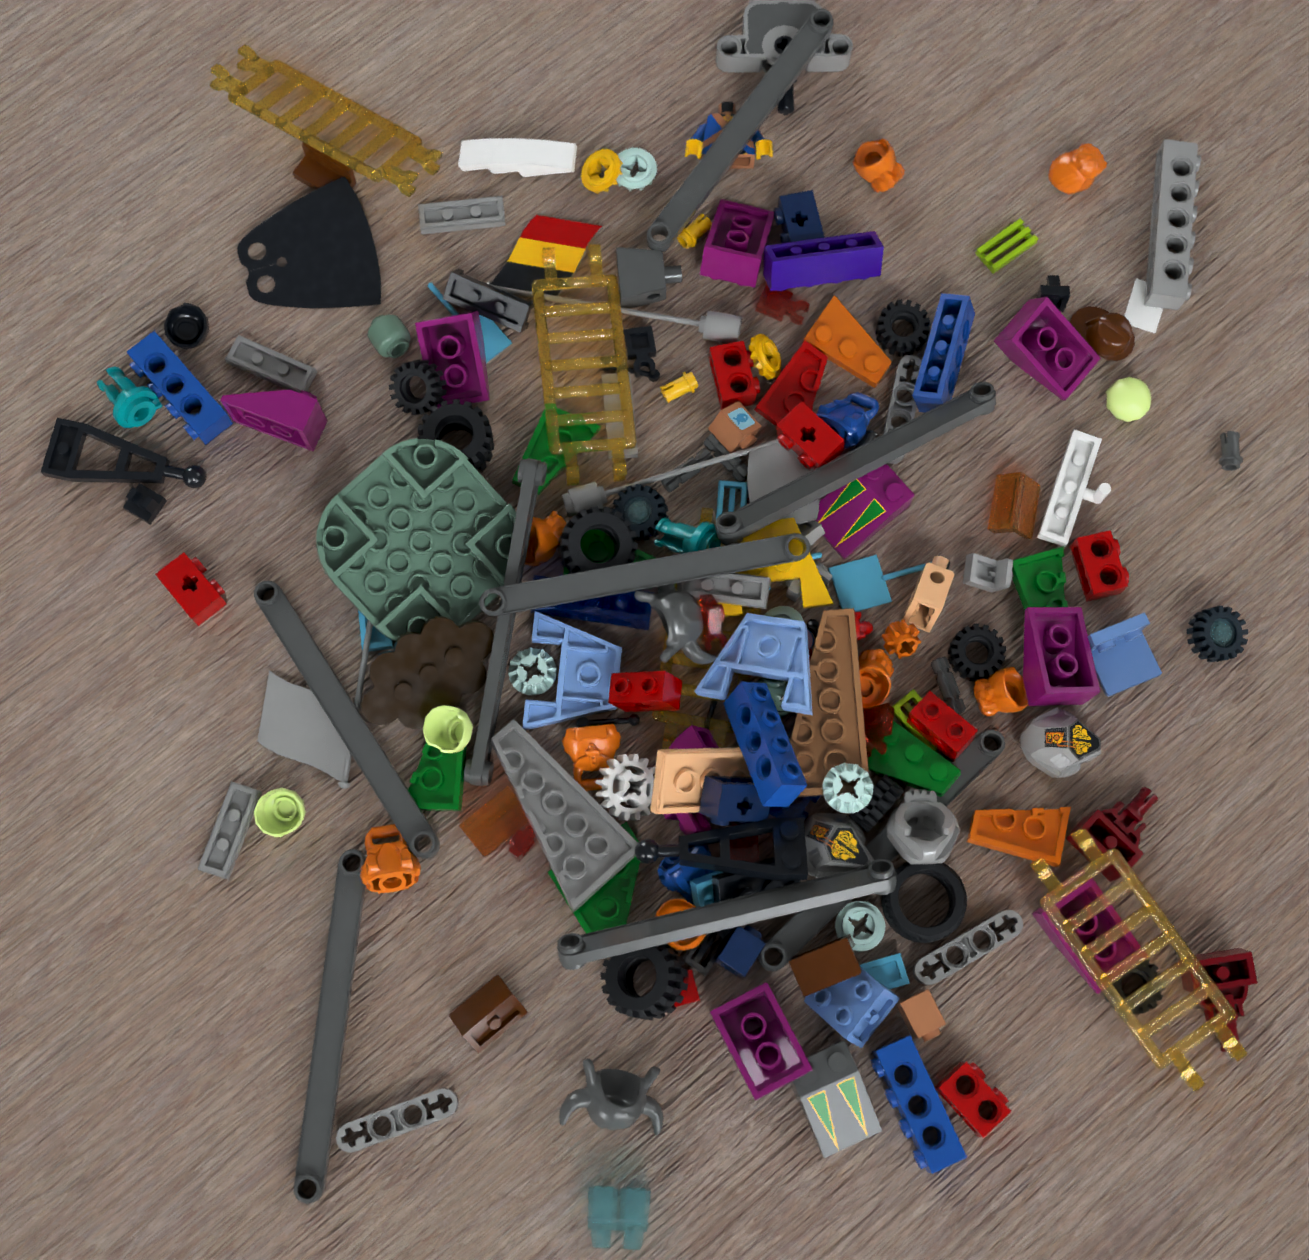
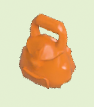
[562,724,621,791]
[360,824,421,894]

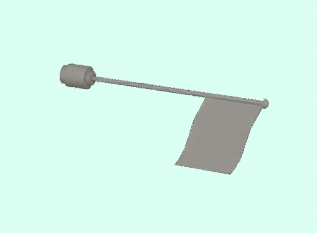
[562,438,819,525]
[257,620,373,789]

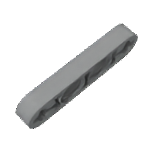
[883,355,922,464]
[913,910,1023,986]
[336,1088,459,1153]

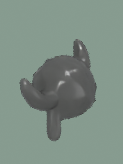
[634,584,717,664]
[559,1058,663,1136]

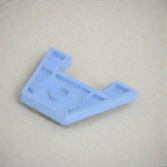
[522,611,622,731]
[695,613,813,716]

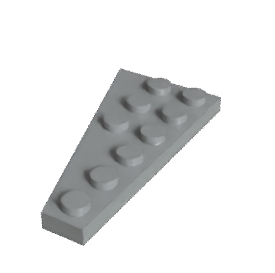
[491,719,638,913]

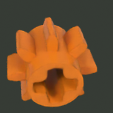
[881,619,921,659]

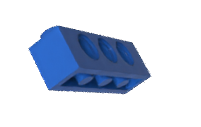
[912,293,975,413]
[127,331,233,445]
[723,681,808,807]
[870,1035,967,1174]

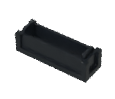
[443,269,536,333]

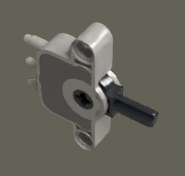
[716,0,853,116]

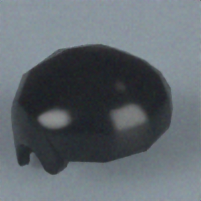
[164,303,209,349]

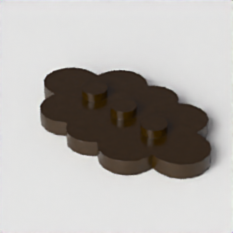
[361,616,494,729]

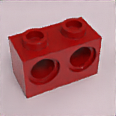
[708,340,760,410]
[1069,530,1129,602]
[907,690,978,762]
[935,1062,1011,1138]

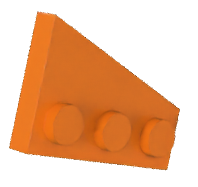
[803,295,892,388]
[967,807,1071,867]

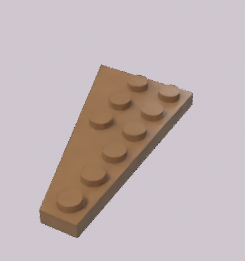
[790,608,869,797]

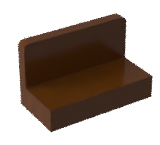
[293,140,357,190]
[789,934,862,996]
[449,975,528,1054]

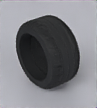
[881,862,967,943]

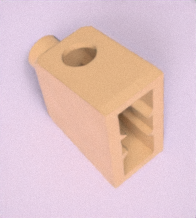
[903,556,954,633]

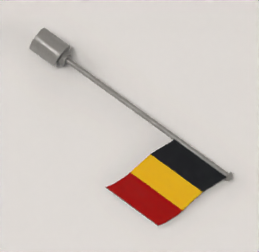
[486,215,742,343]

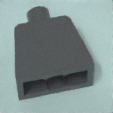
[616,247,682,309]

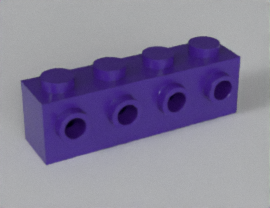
[763,231,884,291]

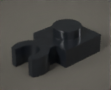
[623,326,656,378]

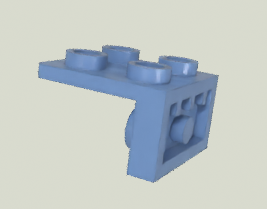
[1088,612,1162,697]
[804,967,900,1048]

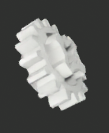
[595,754,656,821]

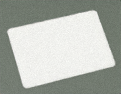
[1124,279,1163,333]

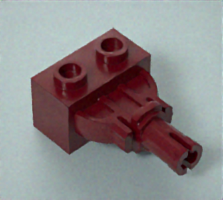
[1065,787,1158,882]
[1178,948,1258,1052]

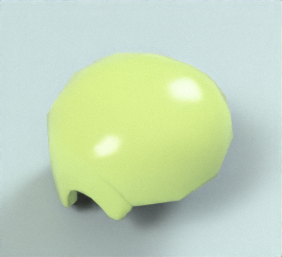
[1106,377,1151,422]
[423,705,473,754]
[254,788,306,837]

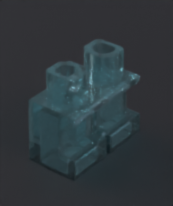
[588,1185,651,1250]

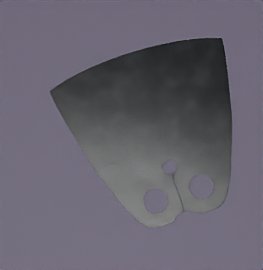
[237,176,381,309]

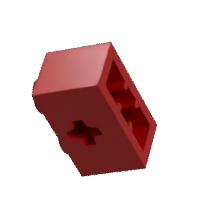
[776,401,844,470]
[155,552,227,626]
[608,671,682,712]

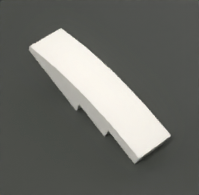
[458,138,577,177]

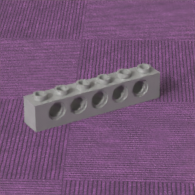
[1144,139,1201,310]

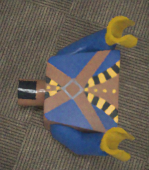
[684,102,773,169]

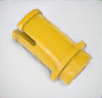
[677,213,712,249]
[660,372,699,403]

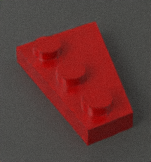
[754,341,828,426]

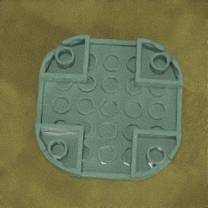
[316,438,516,641]

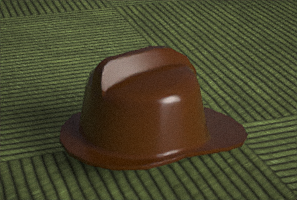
[1070,307,1135,361]

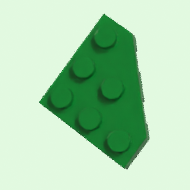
[548,822,640,934]

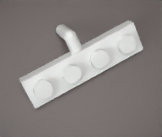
[1037,429,1111,547]

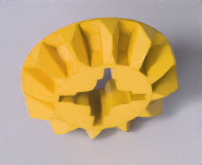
[581,149,623,194]
[749,334,781,380]

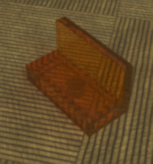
[988,472,1040,539]
[459,786,529,857]

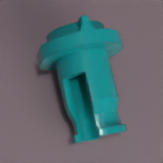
[97,367,163,428]
[654,517,721,554]

